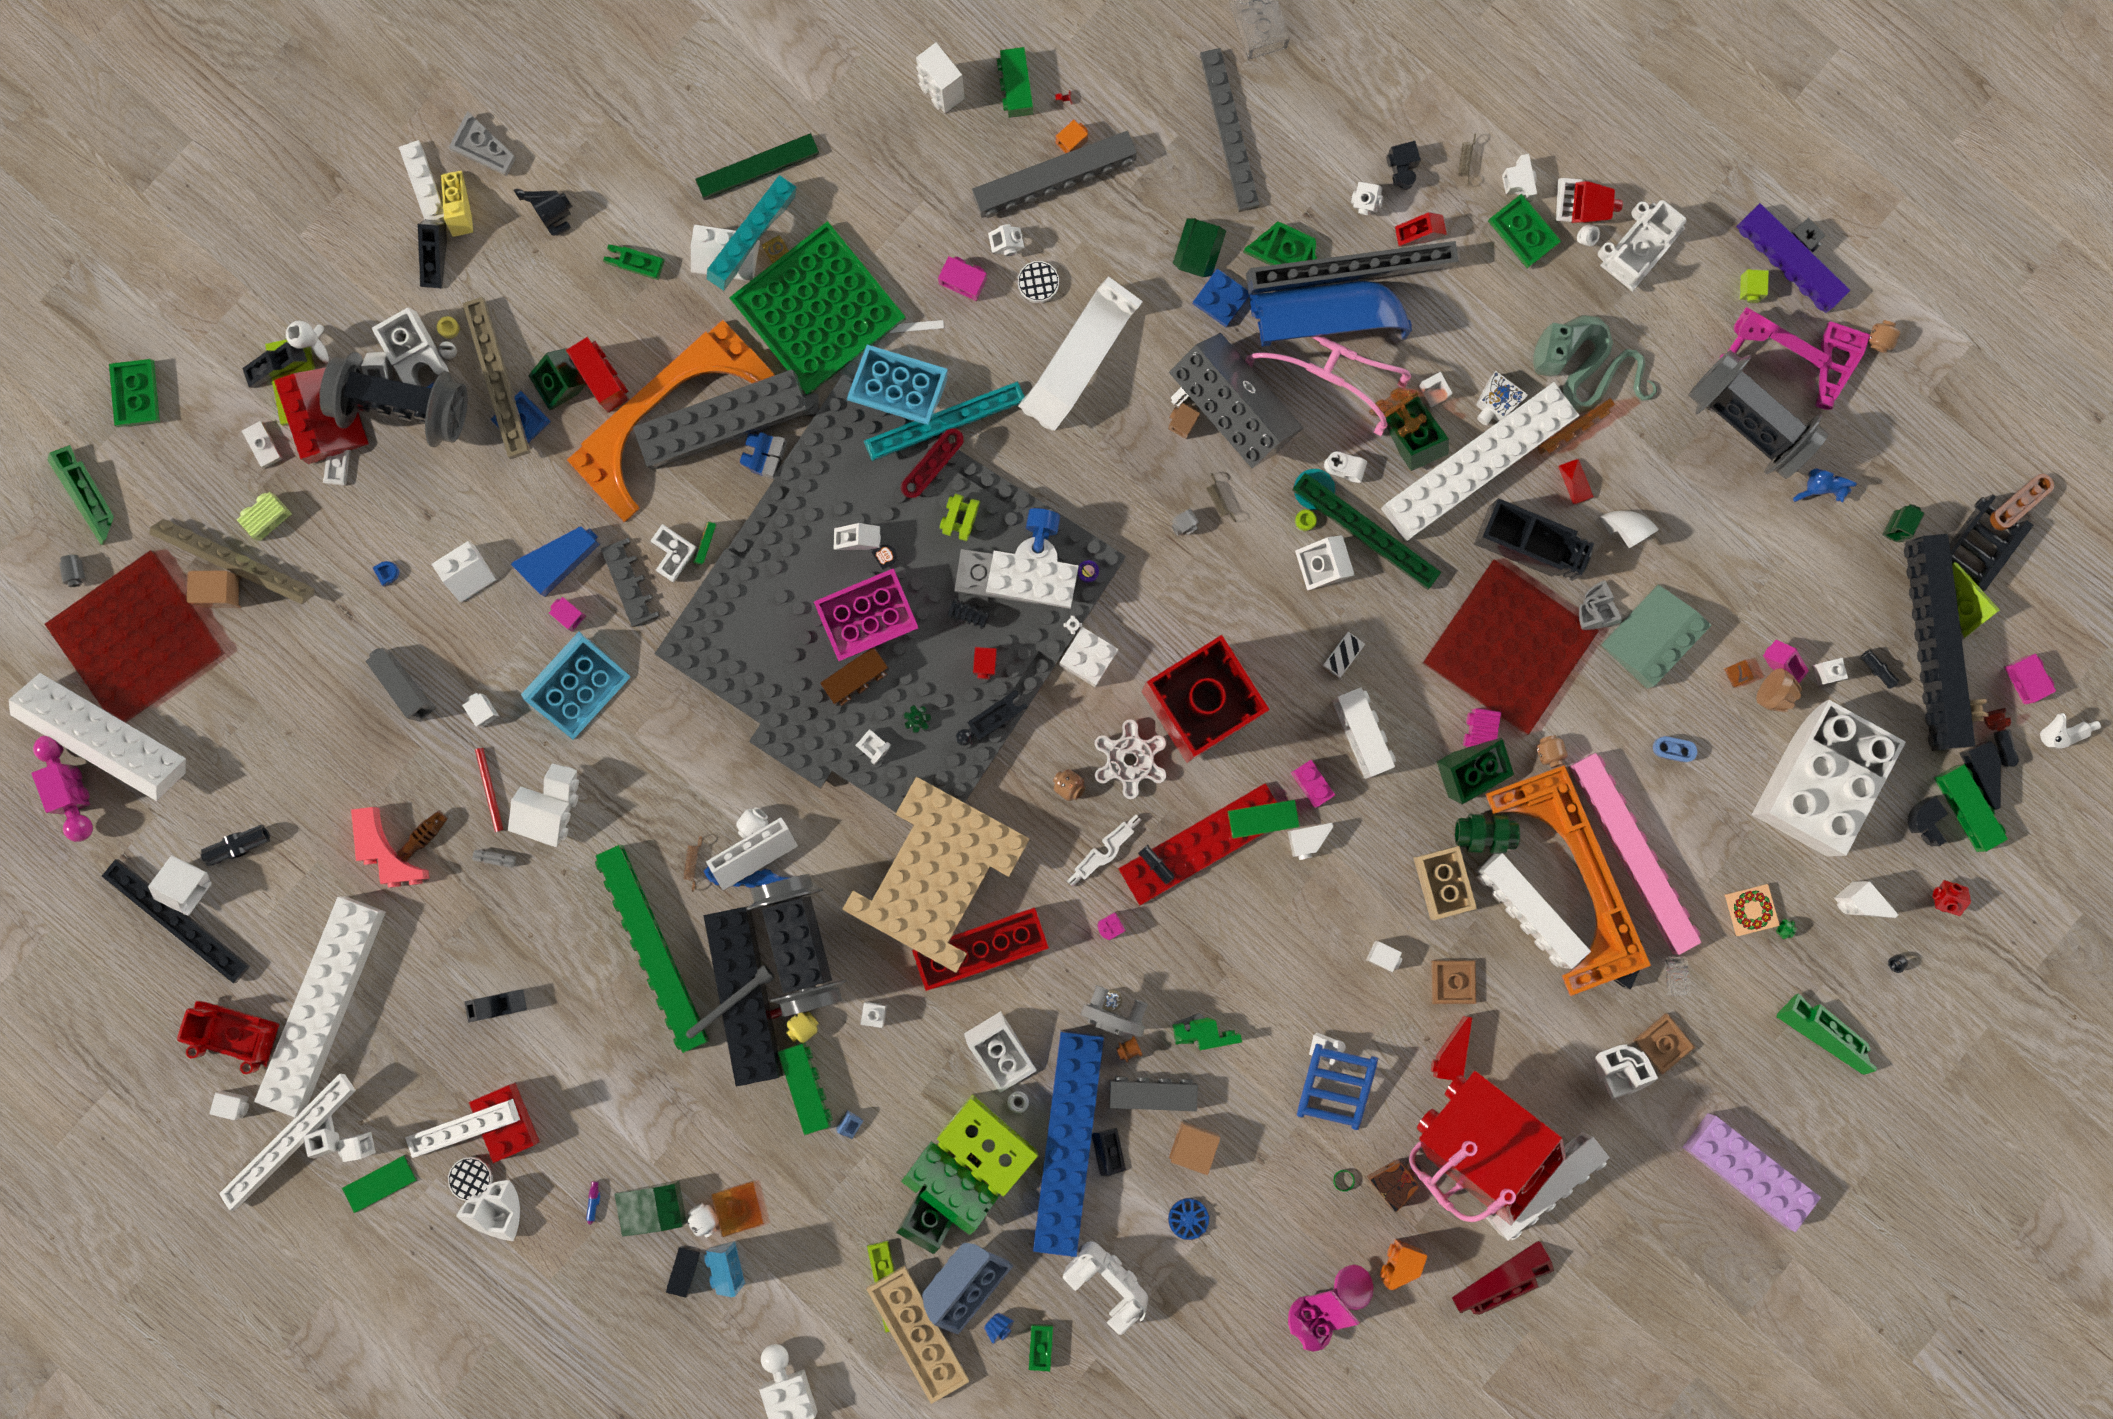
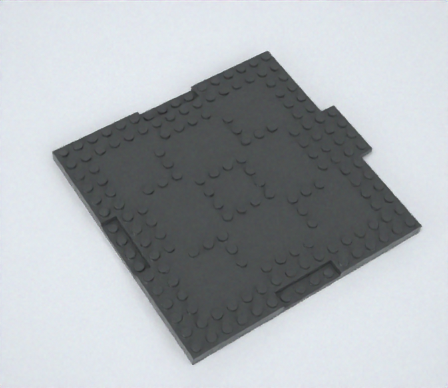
[655,374,1126,812]

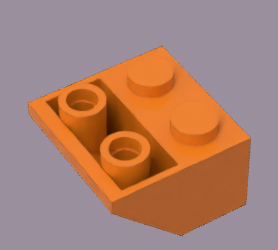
[1380,1239,1427,1290]

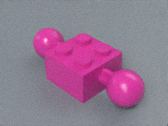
[31,735,93,842]

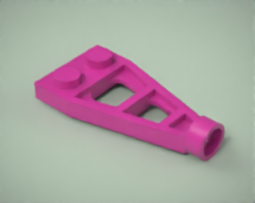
[1815,321,1870,410]

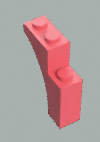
[351,807,429,888]

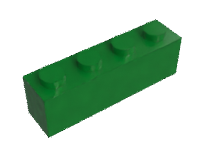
[1934,764,2008,852]
[778,1043,833,1136]

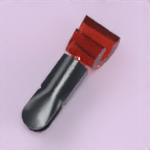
[1984,708,2019,767]

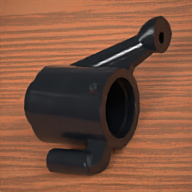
[513,189,573,236]

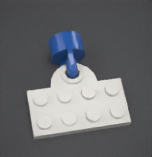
[986,507,1078,609]

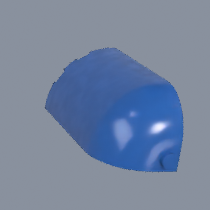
[1249,281,1412,347]

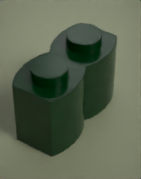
[1882,504,1925,543]

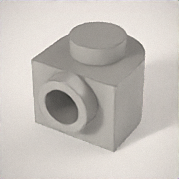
[1172,509,1200,536]

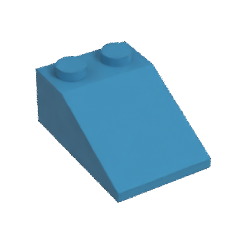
[704,1241,745,1297]

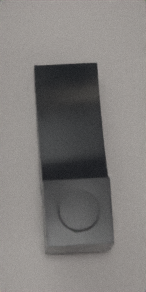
[242,342,307,388]

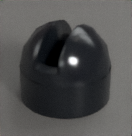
[1888,954,1908,973]

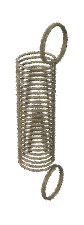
[1458,133,1476,186]
[1206,473,1236,522]

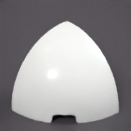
[1599,511,1659,548]
[456,1180,520,1241]

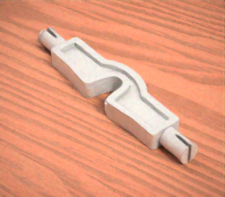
[1067,814,1142,887]

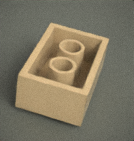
[1413,846,1477,920]

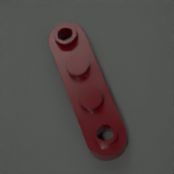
[900,428,964,498]

